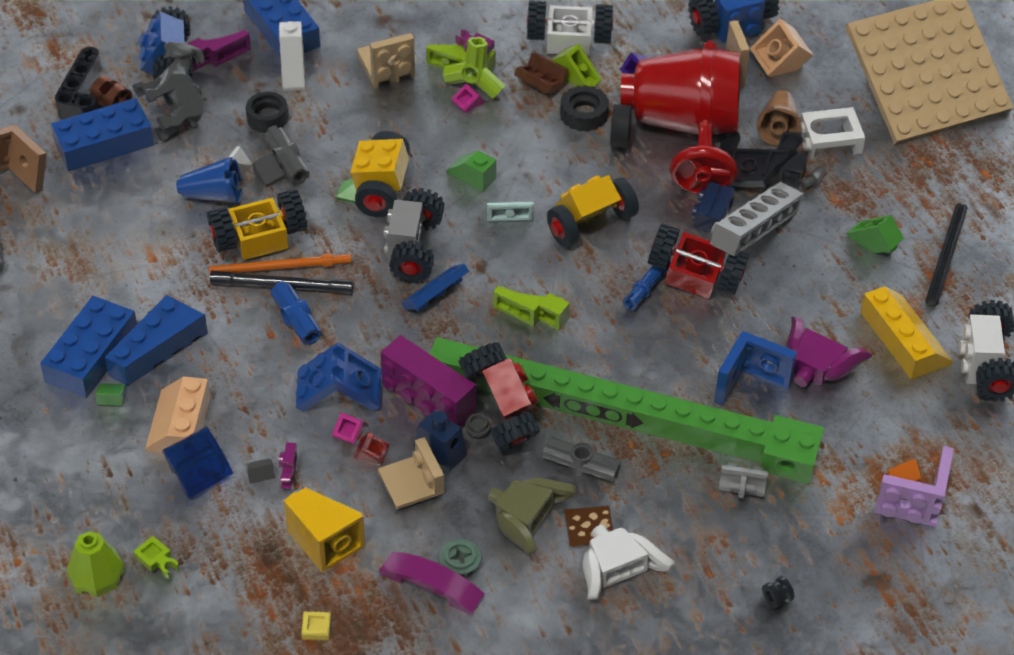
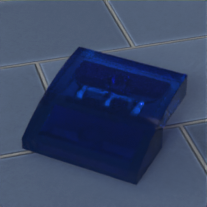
[162,426,233,498]

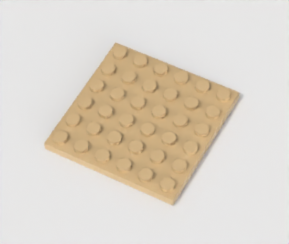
[845,0,1014,144]

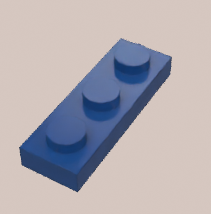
[401,263,469,311]

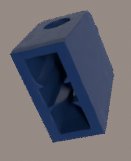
[414,411,467,471]

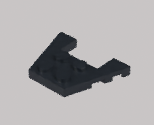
[719,131,804,187]

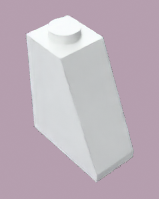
[279,22,305,91]

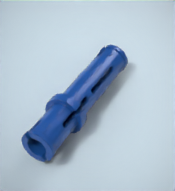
[623,260,671,310]

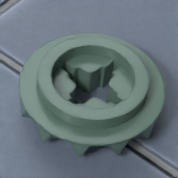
[439,539,481,576]

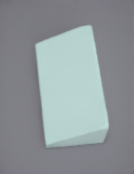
[486,202,534,221]

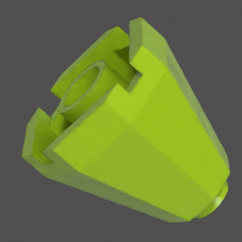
[66,531,125,597]

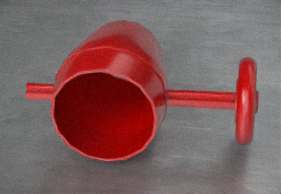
[620,40,740,194]

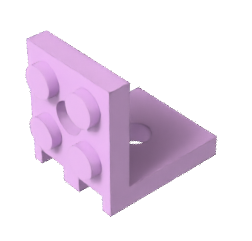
[875,446,954,527]

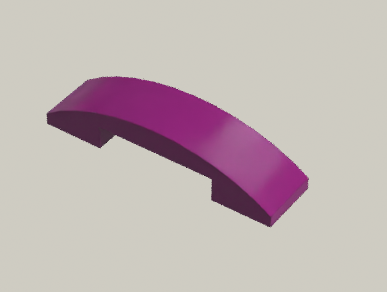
[379,552,485,616]

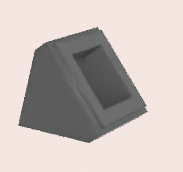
[245,458,275,484]

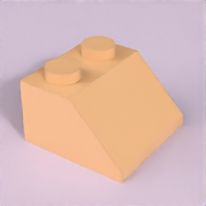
[750,19,813,77]

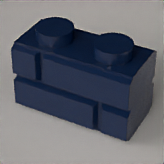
[691,182,735,233]

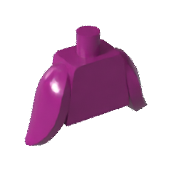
[786,316,872,387]

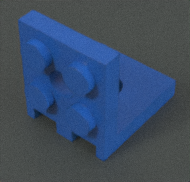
[714,331,797,406]
[296,342,381,412]

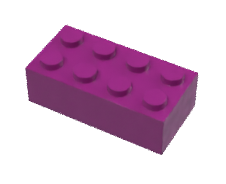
[380,335,476,429]

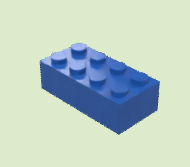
[243,0,321,59]
[51,98,154,172]
[40,296,137,398]

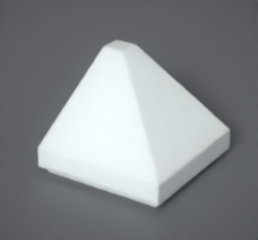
[229,146,252,173]

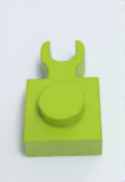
[133,535,179,579]

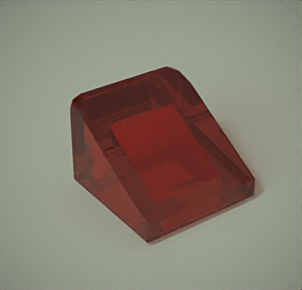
[353,432,390,465]

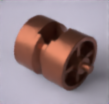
[89,75,132,107]

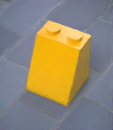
[283,487,365,572]

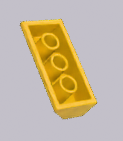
[860,286,953,380]

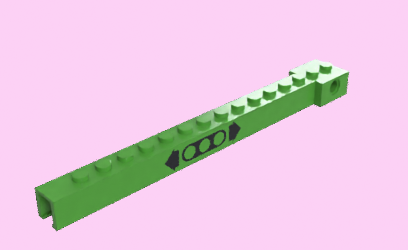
[429,337,824,484]

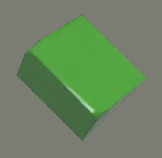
[95,383,126,406]

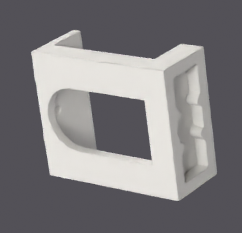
[800,107,865,160]

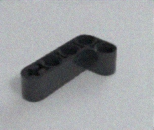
[54,47,102,119]

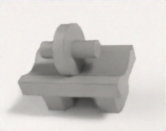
[718,462,768,498]

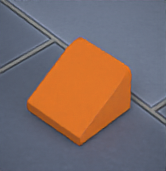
[888,459,921,483]

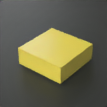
[301,612,331,640]

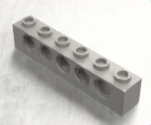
[710,182,804,256]

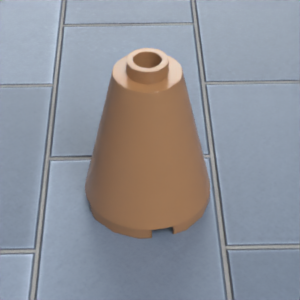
[756,90,802,146]

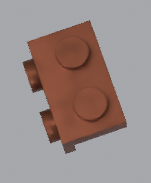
[514,52,569,94]

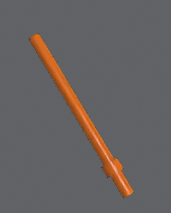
[209,253,351,273]

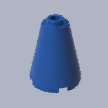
[176,157,243,203]

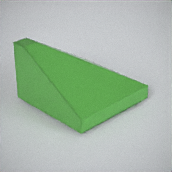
[336,179,356,203]

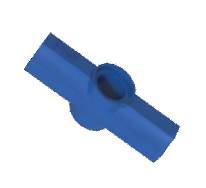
[270,281,322,345]

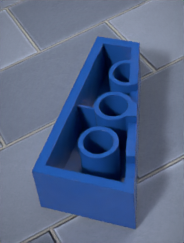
[105,295,208,386]

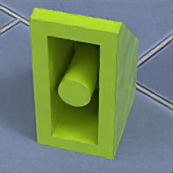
[552,44,602,87]

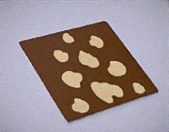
[565,506,613,547]

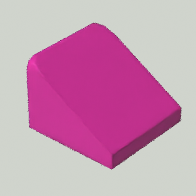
[451,84,485,113]
[332,412,367,445]

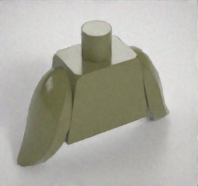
[488,478,576,556]

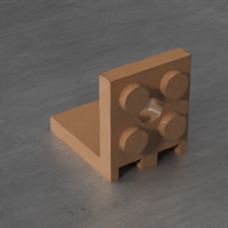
[0,124,47,193]

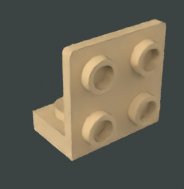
[378,437,444,509]

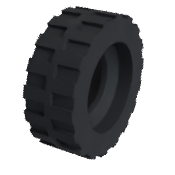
[560,85,609,132]

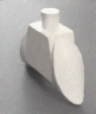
[582,525,675,600]

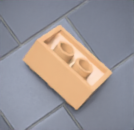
[145,377,210,457]

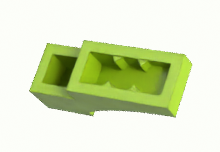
[493,285,570,330]

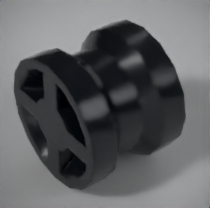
[762,576,795,609]

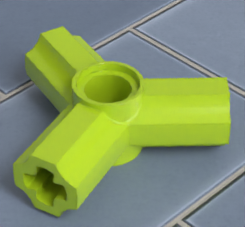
[443,37,506,100]

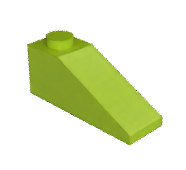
[426,45,496,72]

